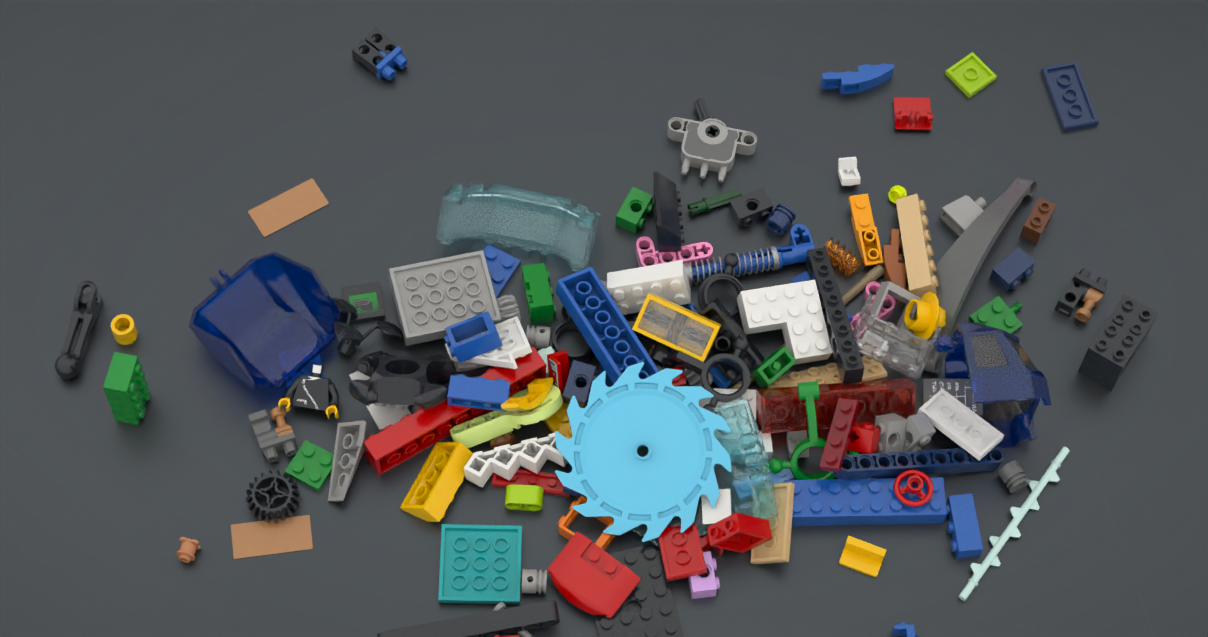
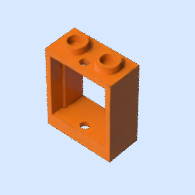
[558,496,616,551]

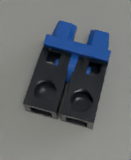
[352,28,408,80]

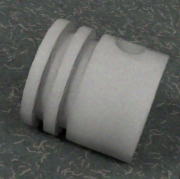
[526,325,551,349]
[522,569,547,594]

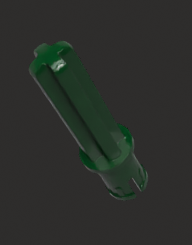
[687,189,742,216]

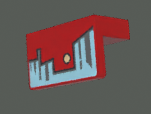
[547,350,570,396]

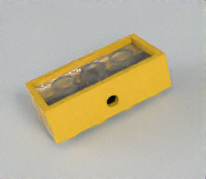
[632,292,721,362]

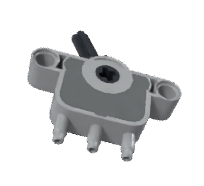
[667,98,757,182]

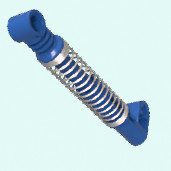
[684,224,815,286]

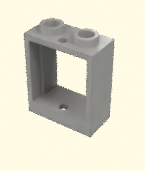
[863,281,921,342]

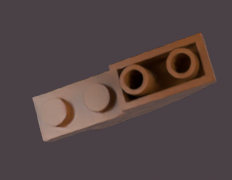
[882,229,909,305]

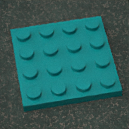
[438,524,522,604]

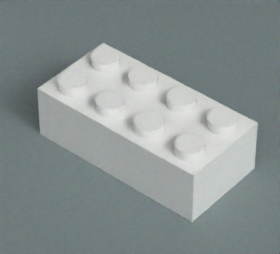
[607,260,691,315]

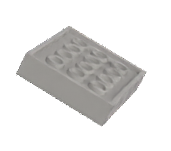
[389,250,501,346]

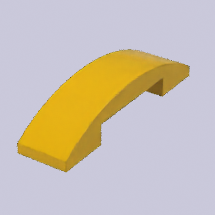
[501,377,554,411]

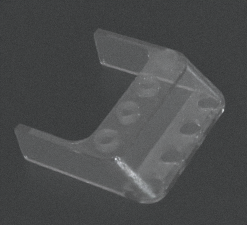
[853,294,942,378]

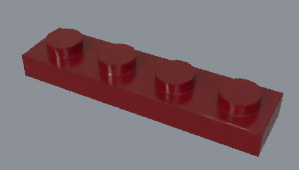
[819,398,859,473]

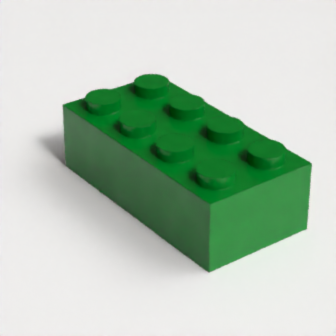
[103,352,151,425]

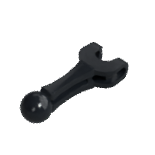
[55,281,103,379]

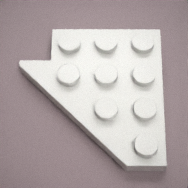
[445,316,532,369]

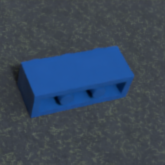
[447,374,510,412]
[946,494,983,559]

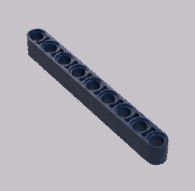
[833,446,1006,480]

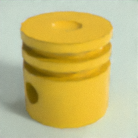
[111,314,137,345]

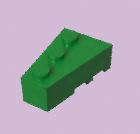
[522,263,557,325]

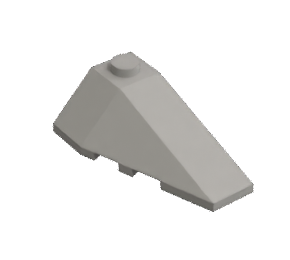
[328,420,369,502]

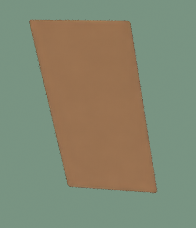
[248,178,329,237]
[231,515,313,559]

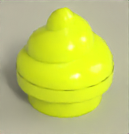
[888,185,907,204]

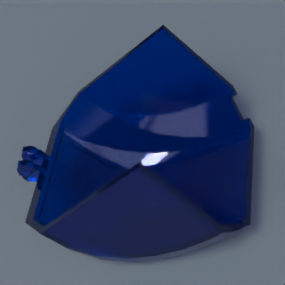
[189,252,341,390]

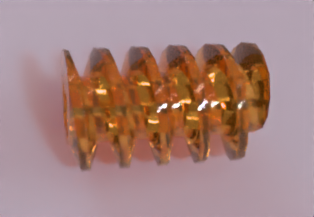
[823,237,864,276]

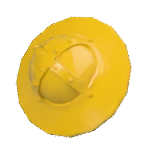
[904,292,946,343]

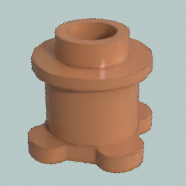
[176,537,201,563]

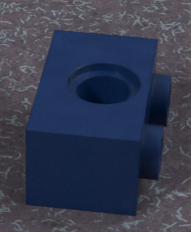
[562,360,598,408]

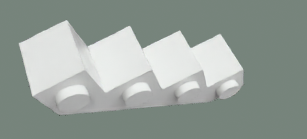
[463,433,568,488]

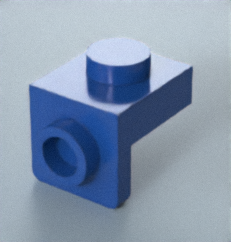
[891,622,919,637]

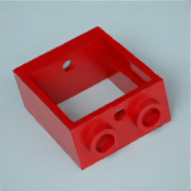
[707,512,772,553]

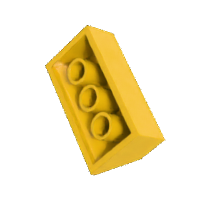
[400,442,473,522]

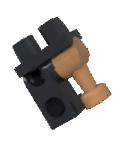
[1055,268,1107,323]

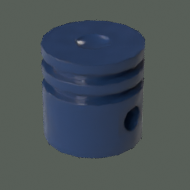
[765,204,796,236]

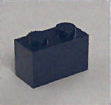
[990,247,1035,293]

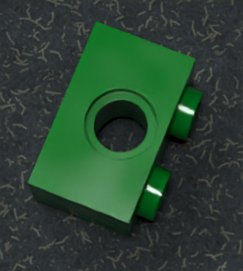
[616,187,654,234]
[750,346,797,388]

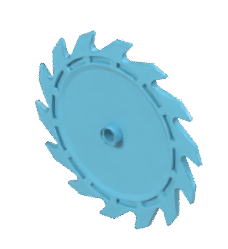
[555,362,732,542]

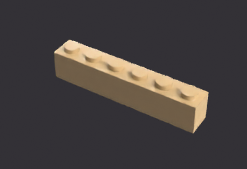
[896,194,939,298]

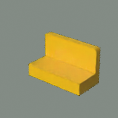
[839,535,886,577]

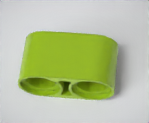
[504,484,544,511]

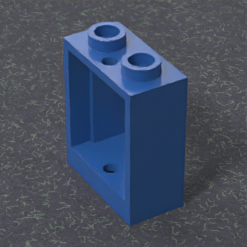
[444,311,503,363]

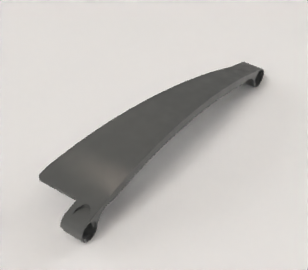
[892,178,1037,374]

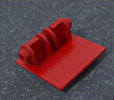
[893,97,933,130]

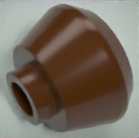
[489,432,515,450]

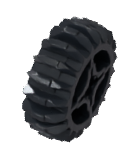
[246,470,300,523]

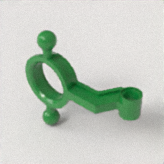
[768,381,862,480]

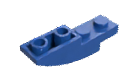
[820,63,894,94]

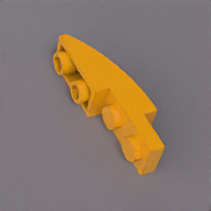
[848,193,884,266]

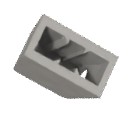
[940,195,987,237]

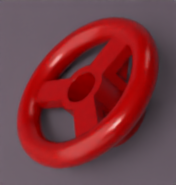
[894,469,934,507]

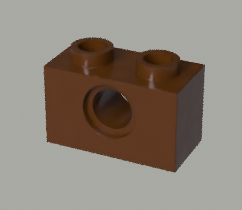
[1020,197,1057,244]

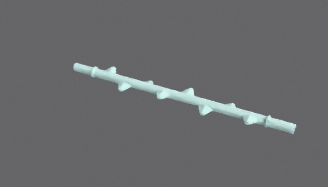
[958,447,1070,601]

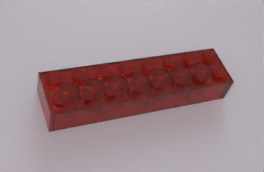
[756,378,916,434]

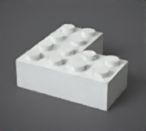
[737,280,832,365]

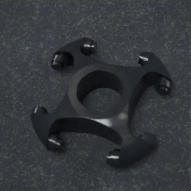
[349,350,455,410]

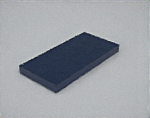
[1041,61,1099,132]

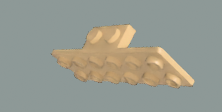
[767,354,887,410]

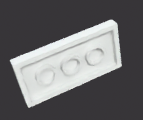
[917,388,1004,461]

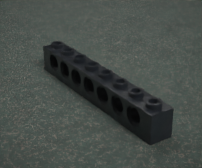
[805,248,864,385]

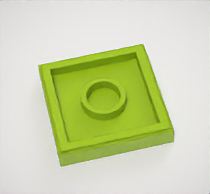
[945,52,997,98]

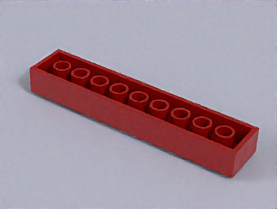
[364,346,546,476]

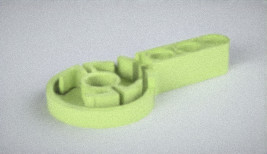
[450,385,563,448]

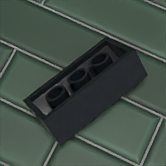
[653,172,685,252]
[697,298,765,386]

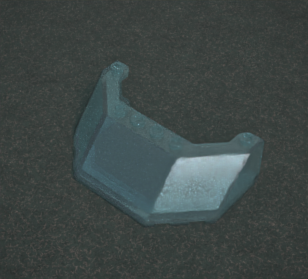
[436,184,601,271]

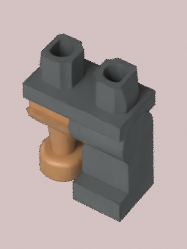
[248,407,297,463]

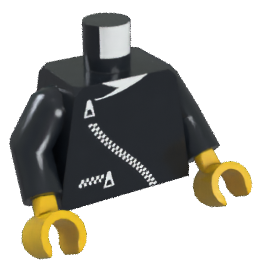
[278,364,340,419]

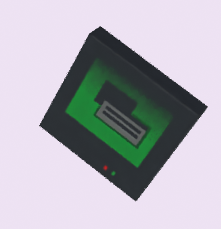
[342,282,385,324]

